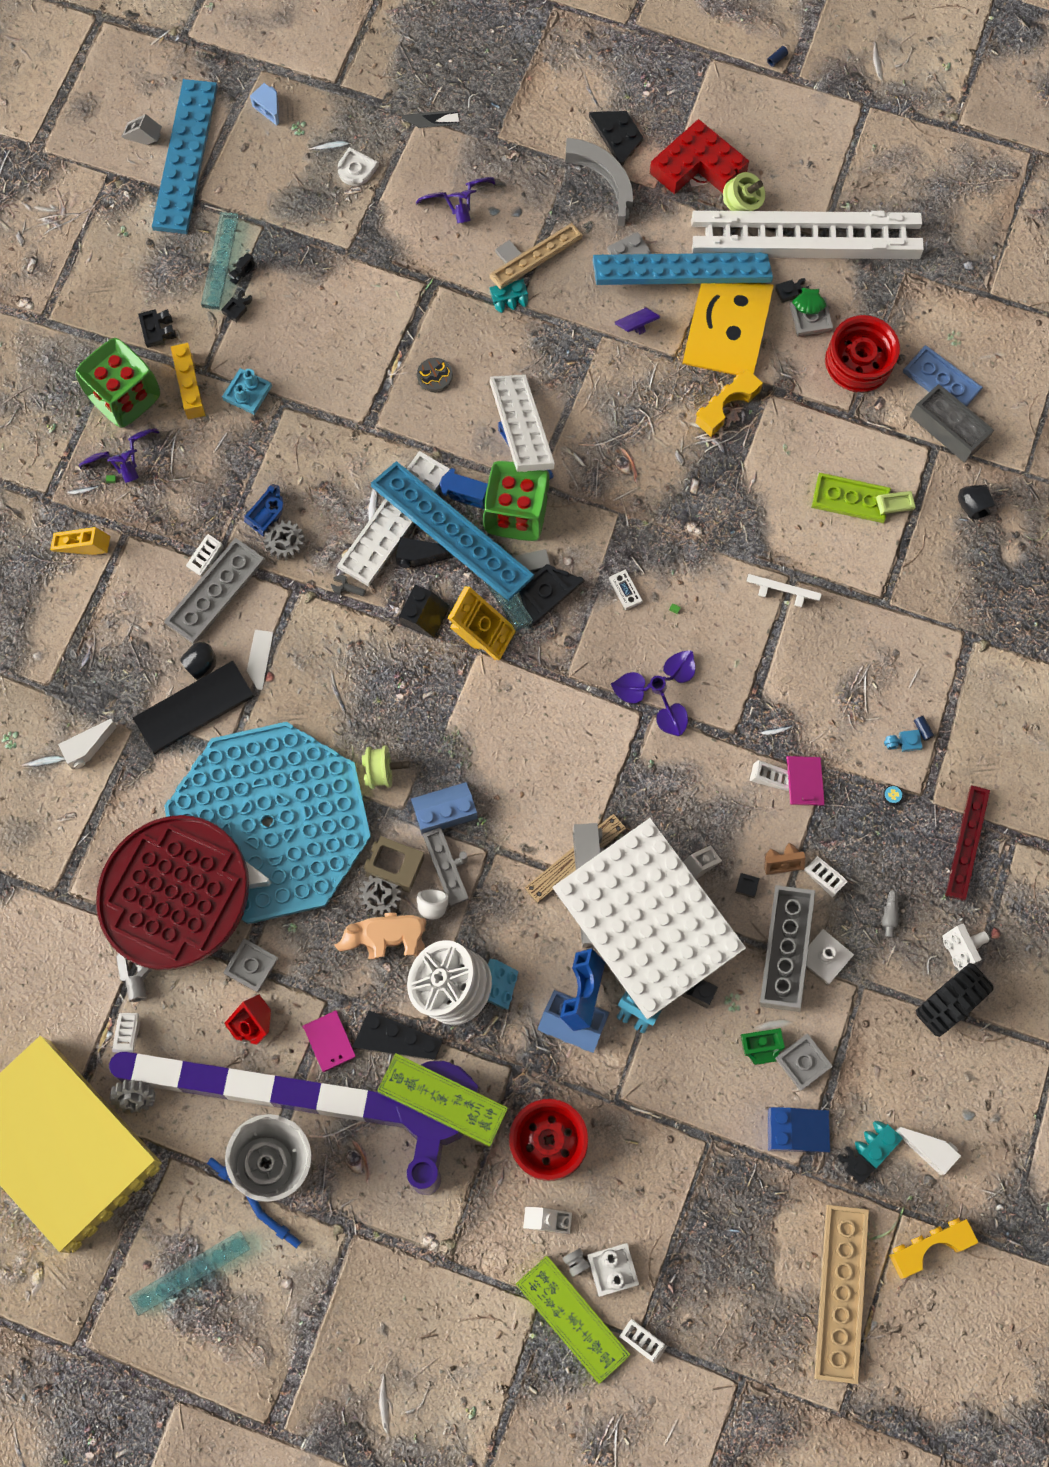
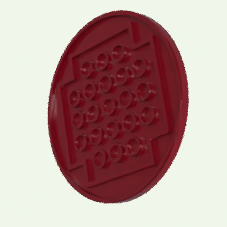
[96,815,249,971]

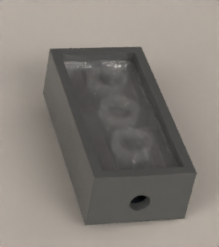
[910,384,994,463]

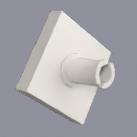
[806,929,854,985]

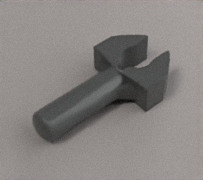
[331,575,366,596]

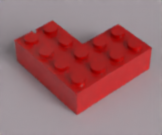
[649,119,749,194]

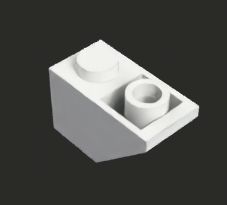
[523,1207,572,1234]

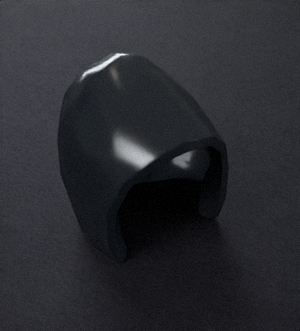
[958,485,995,520]
[180,642,216,681]

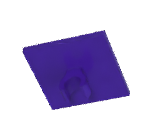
[615,308,660,335]

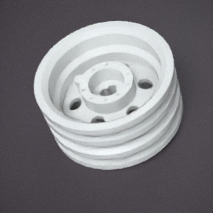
[407,941,492,1025]

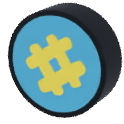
[883,785,903,806]

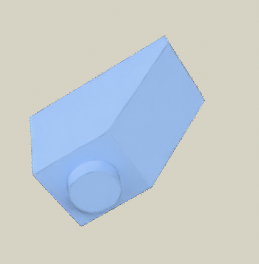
[250,83,279,125]

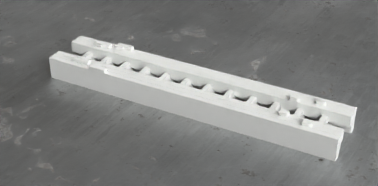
[691,211,924,259]

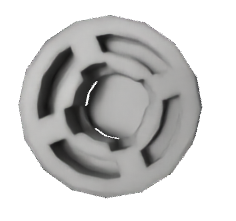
[563,1248,590,1277]

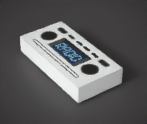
[609,569,642,611]

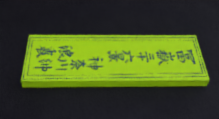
[377,1053,508,1147]
[516,1256,630,1384]

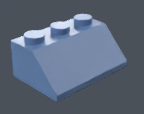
[411,782,478,834]
[537,990,610,1053]

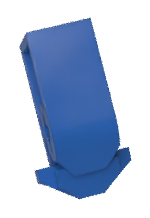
[439,468,488,509]
[244,484,283,536]

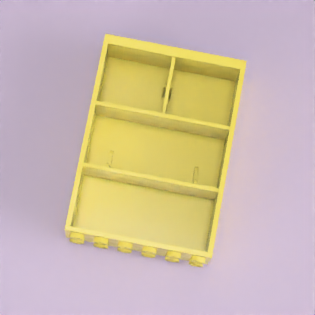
[0,1035,162,1253]

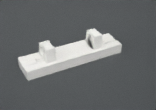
[746,574,821,607]

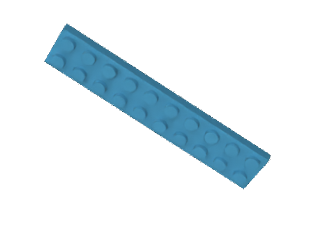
[152,79,218,234]
[592,252,773,285]
[371,461,534,601]

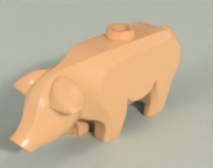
[334,913,426,960]

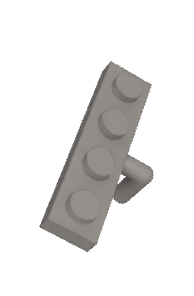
[422,827,469,907]

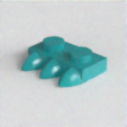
[489,279,528,313]
[855,1121,903,1169]

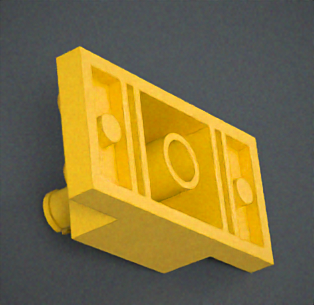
[447,586,517,660]

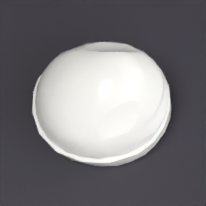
[417,889,449,920]

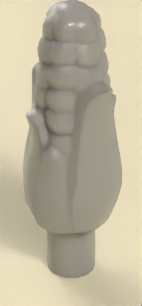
[882,890,899,938]

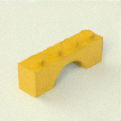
[170,343,206,420]
[696,369,763,437]
[889,1217,979,1279]

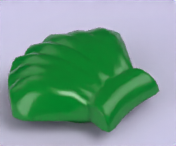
[792,287,827,315]

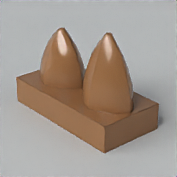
[764,843,805,875]

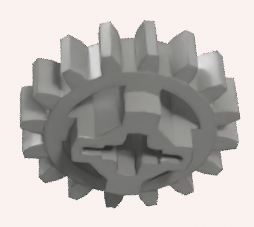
[264,520,305,560]
[359,875,402,917]
[110,1080,155,1113]

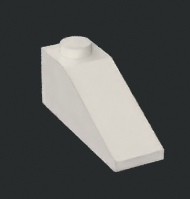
[58,719,117,769]
[895,1127,961,1175]

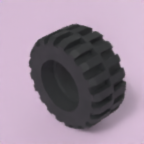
[916,963,994,1037]

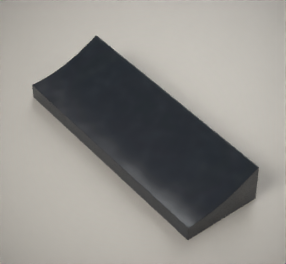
[133,661,254,754]

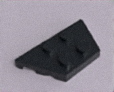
[589,111,643,166]
[519,564,585,628]

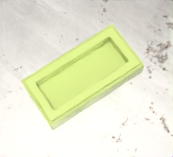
[876,491,916,514]

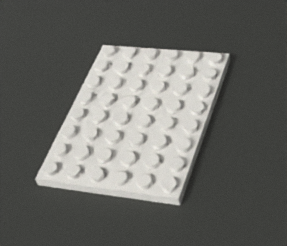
[552,818,746,1020]

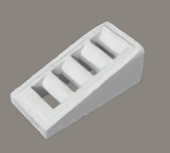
[186,534,224,576]
[750,760,789,791]
[804,856,848,898]
[112,1013,140,1053]
[619,1319,667,1364]

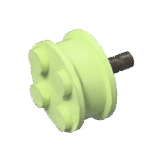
[723,172,765,211]
[362,745,410,789]

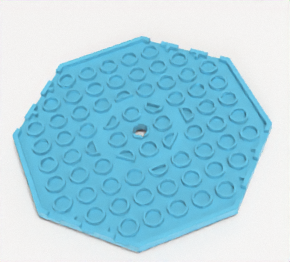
[164,722,371,924]

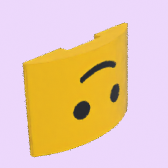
[682,283,774,375]

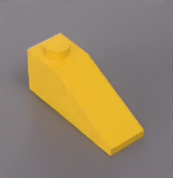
[50,527,110,555]

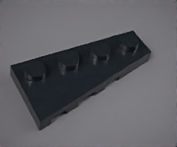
[353,1010,443,1061]

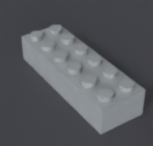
[573,823,604,948]
[760,885,815,1012]

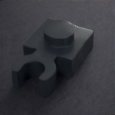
[228,252,255,285]
[775,278,809,303]
[221,290,252,322]
[837,1146,875,1184]

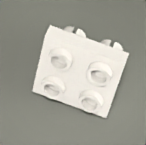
[942,923,989,971]
[587,1243,639,1297]

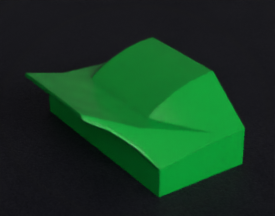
[740,1028,785,1065]

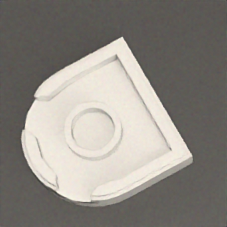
[338,147,379,186]

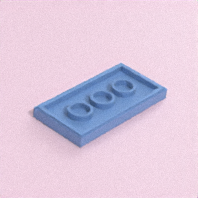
[903,345,983,407]

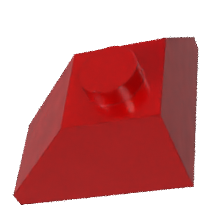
[224,994,271,1045]

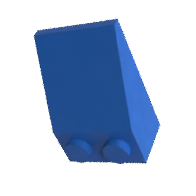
[768,1107,830,1153]

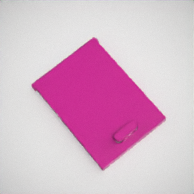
[786,756,824,806]
[302,1010,356,1073]

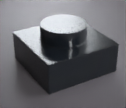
[735,873,760,898]

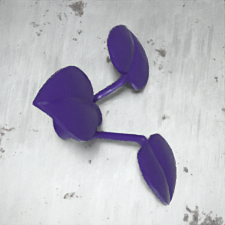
[416,177,495,224]
[79,428,159,483]
[611,650,696,736]

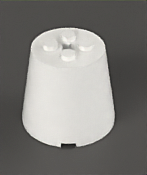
[225,1114,311,1202]

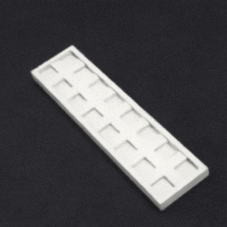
[490,375,555,472]
[337,451,450,587]

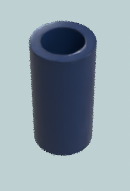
[767,46,788,67]
[914,716,935,741]

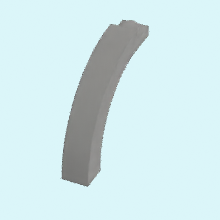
[565,138,633,226]

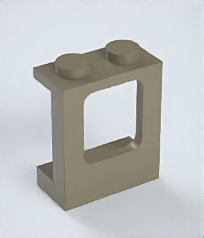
[364,836,424,893]

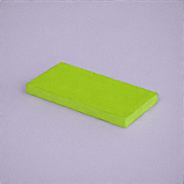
[811,473,891,523]

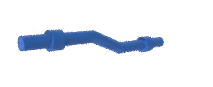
[207,1157,302,1249]

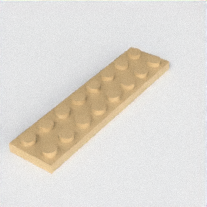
[814,1205,869,1384]

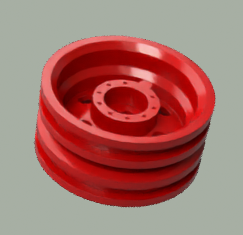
[825,315,900,392]
[509,1099,588,1181]

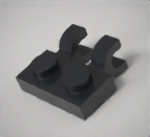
[138,309,177,348]

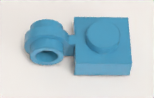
[884,730,922,752]

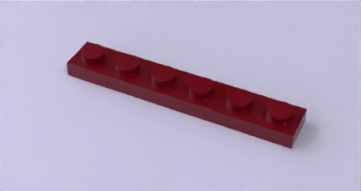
[945,785,990,901]

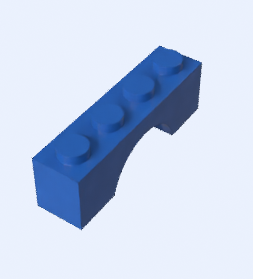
[560,948,605,1031]

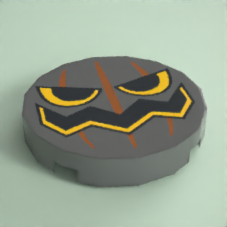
[417,357,453,393]

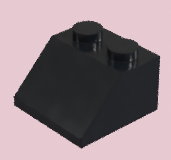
[399,585,450,639]

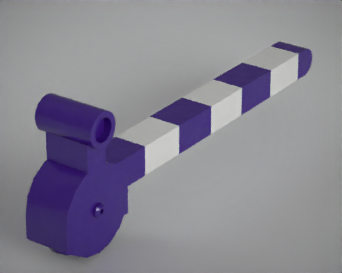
[109,1052,480,1195]

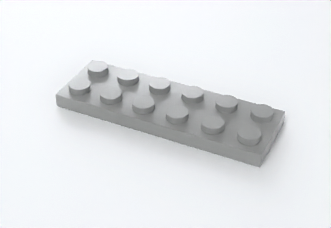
[164,538,265,644]

